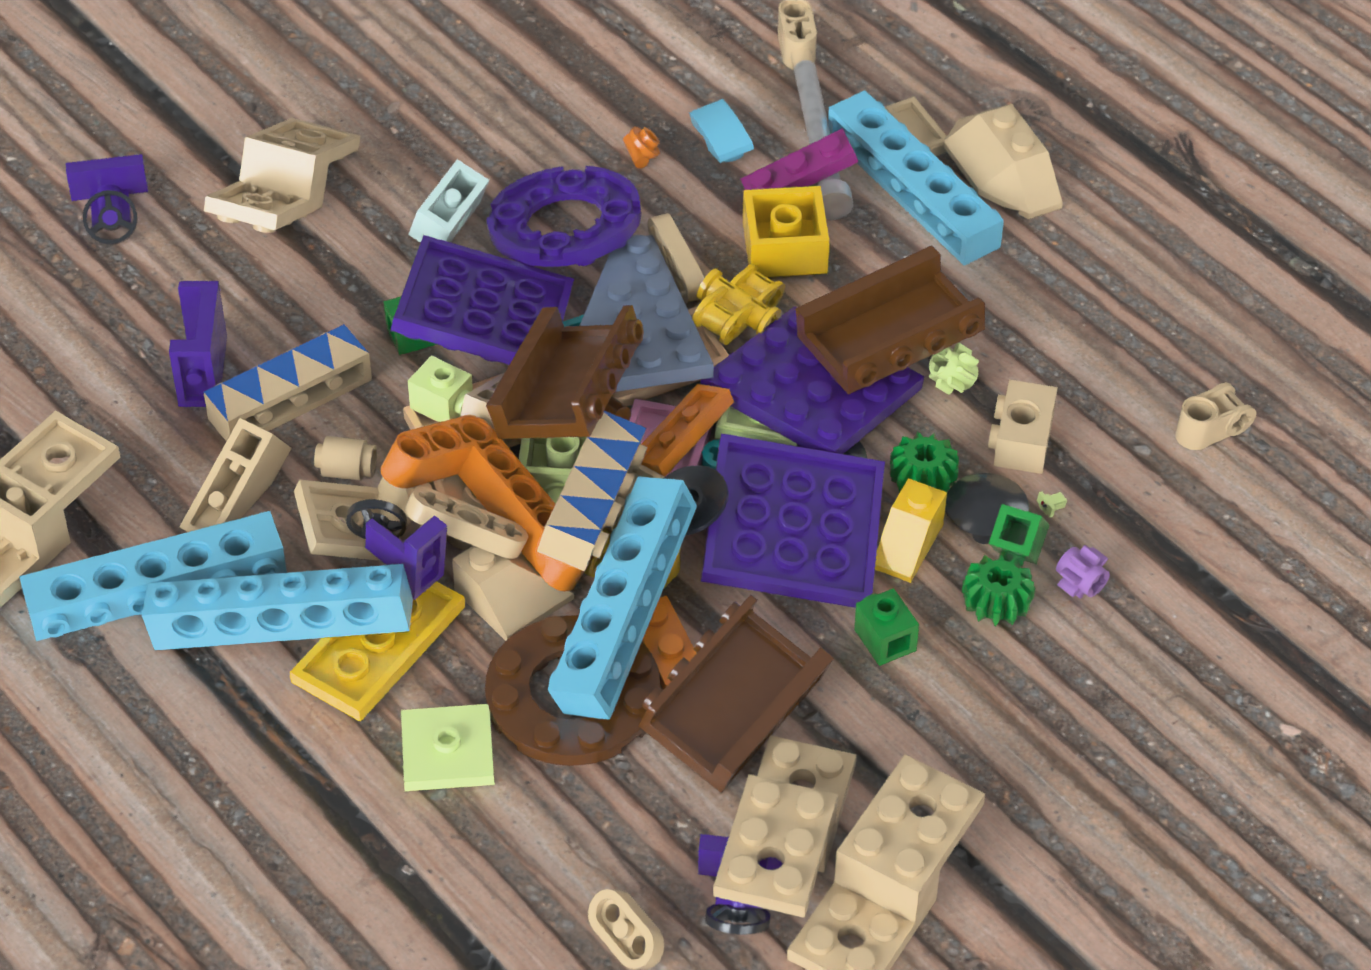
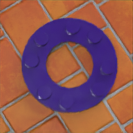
[486,166,642,267]

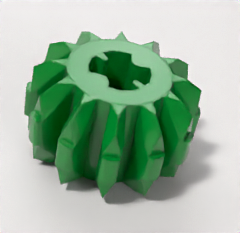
[889,431,959,493]
[961,553,1035,627]

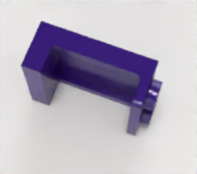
[169,281,227,407]

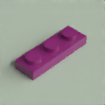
[740,128,859,190]

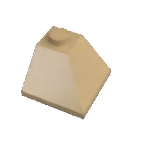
[452,545,574,641]

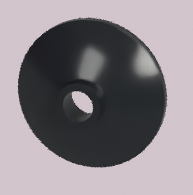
[663,465,729,536]

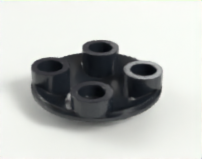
[945,473,1029,544]

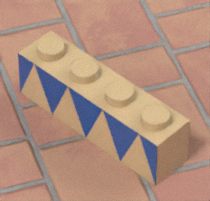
[204,324,372,442]
[537,411,648,571]

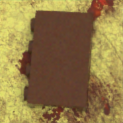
[796,245,985,395]
[486,305,644,439]
[639,595,834,793]

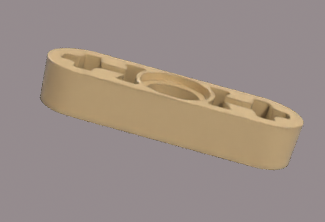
[648,213,704,303]
[405,487,528,559]

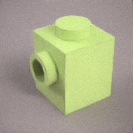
[408,355,473,422]

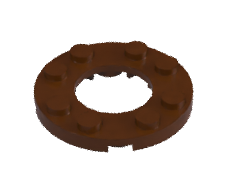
[485,615,660,766]

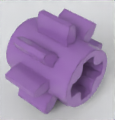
[1056,545,1109,598]

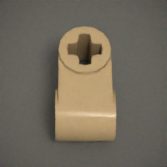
[1175,382,1256,450]

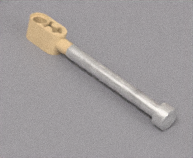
[778,0,853,220]

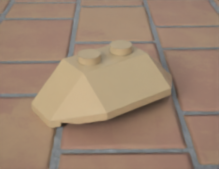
[943,104,1063,219]

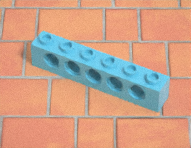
[828,90,1004,266]
[548,477,697,720]
[19,511,287,641]
[142,564,413,650]

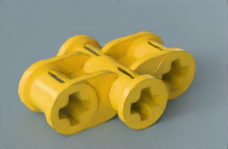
[692,263,786,345]

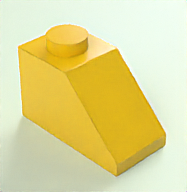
[875,478,947,583]

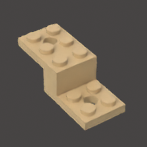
[204,118,360,233]
[0,410,120,608]
[294,474,487,561]
[713,735,856,918]
[787,754,985,970]

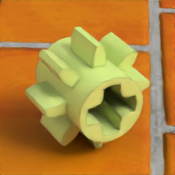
[929,343,979,395]

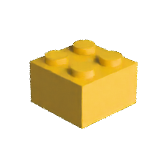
[743,186,830,277]

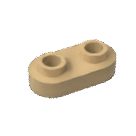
[588,889,664,969]

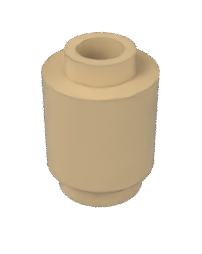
[314,436,377,481]

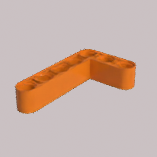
[381,415,593,592]

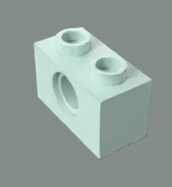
[408,159,489,243]

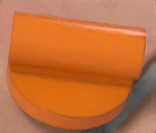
[623,127,660,169]

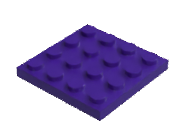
[390,235,574,365]
[700,306,925,454]
[700,433,885,608]

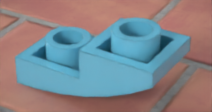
[689,99,754,163]

